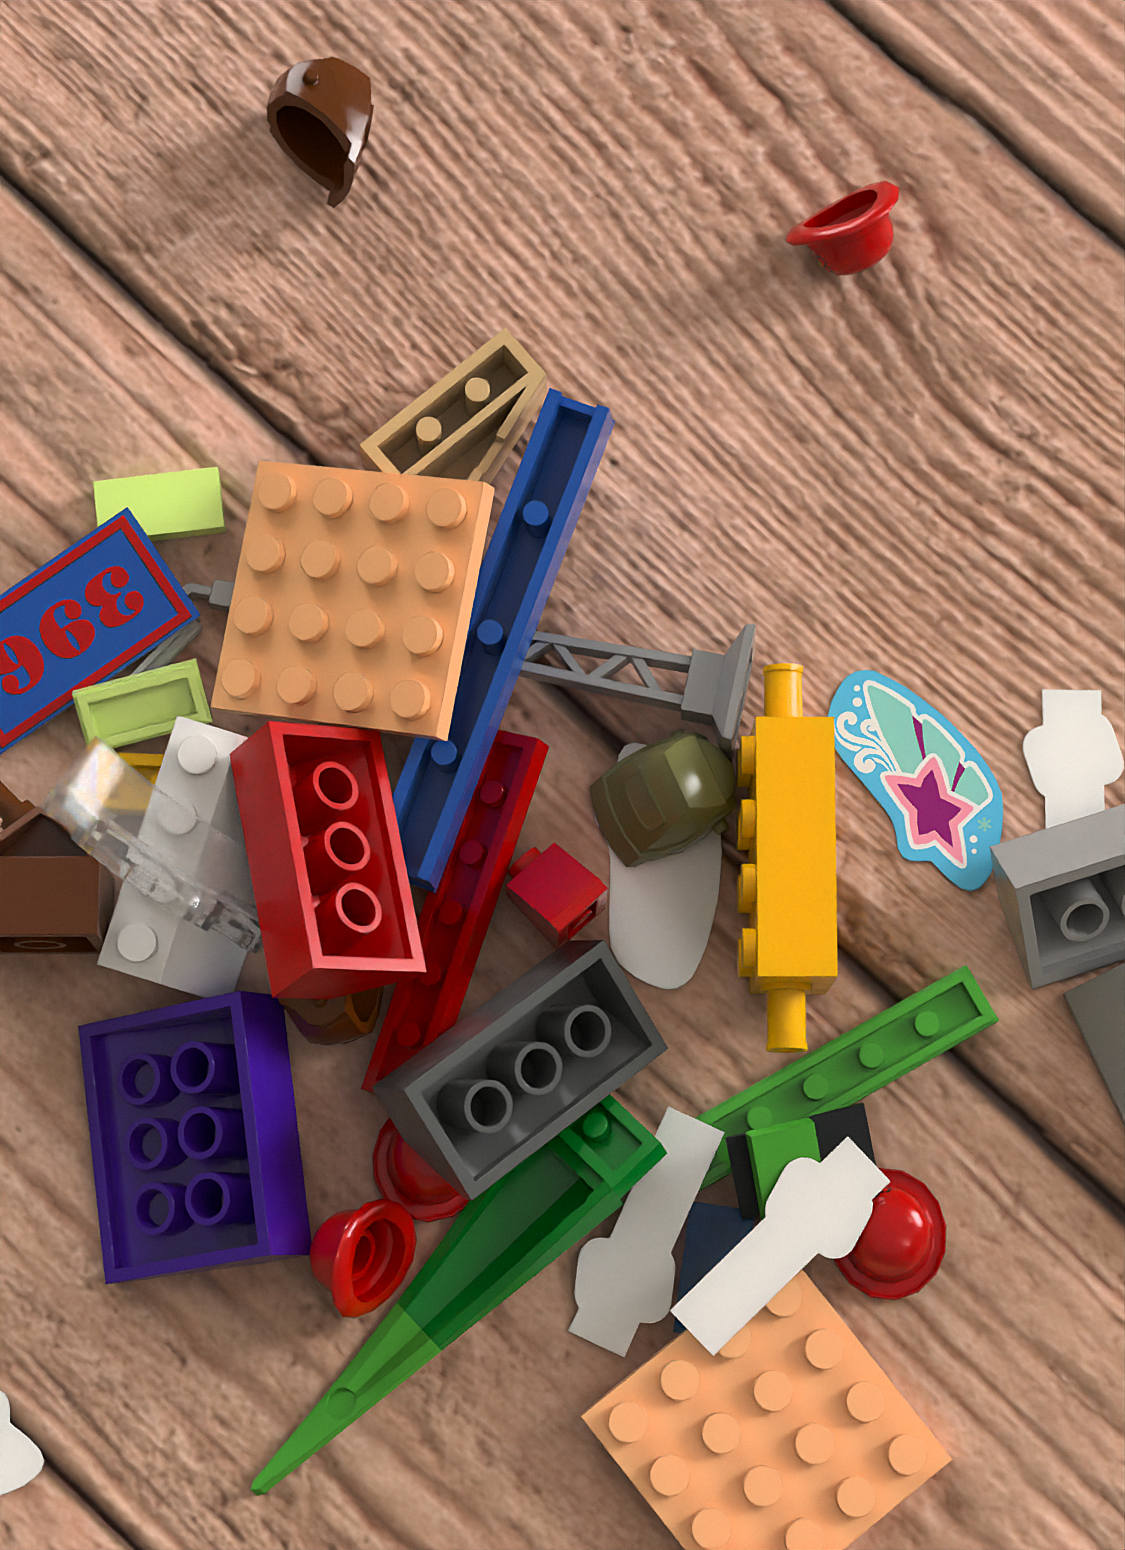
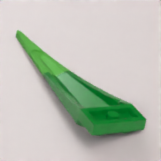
[251,1094,668,1496]

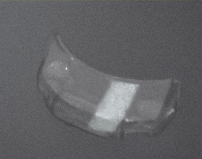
[40,736,263,953]

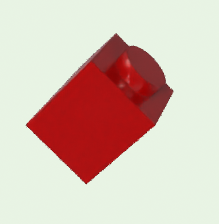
[506,842,608,949]

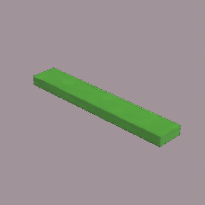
[695,965,999,1192]

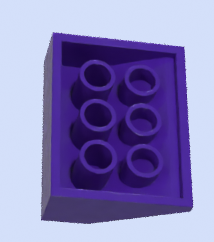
[78,991,312,1284]

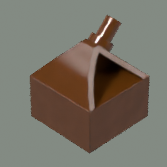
[0,781,115,955]

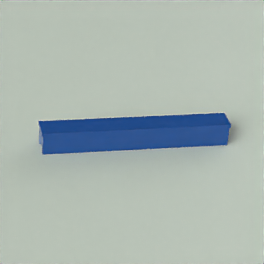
[392,388,615,893]

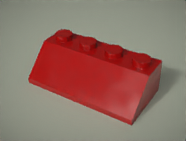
[229,721,426,999]

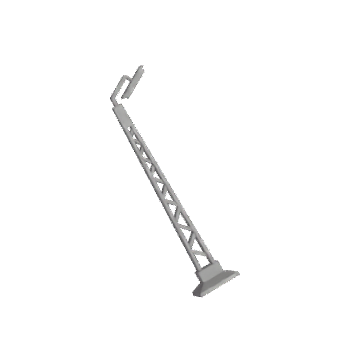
[131,579,756,763]

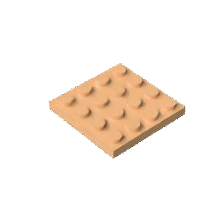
[210,461,495,741]
[579,1269,952,1550]

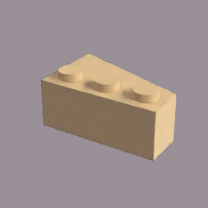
[359,327,546,485]

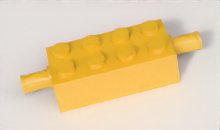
[736,663,838,1053]

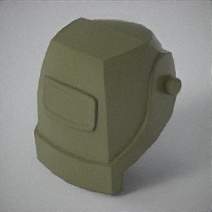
[589,729,737,867]

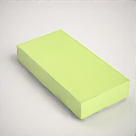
[93,467,226,541]
[72,658,213,755]

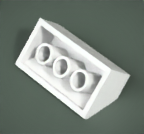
[97,715,258,998]

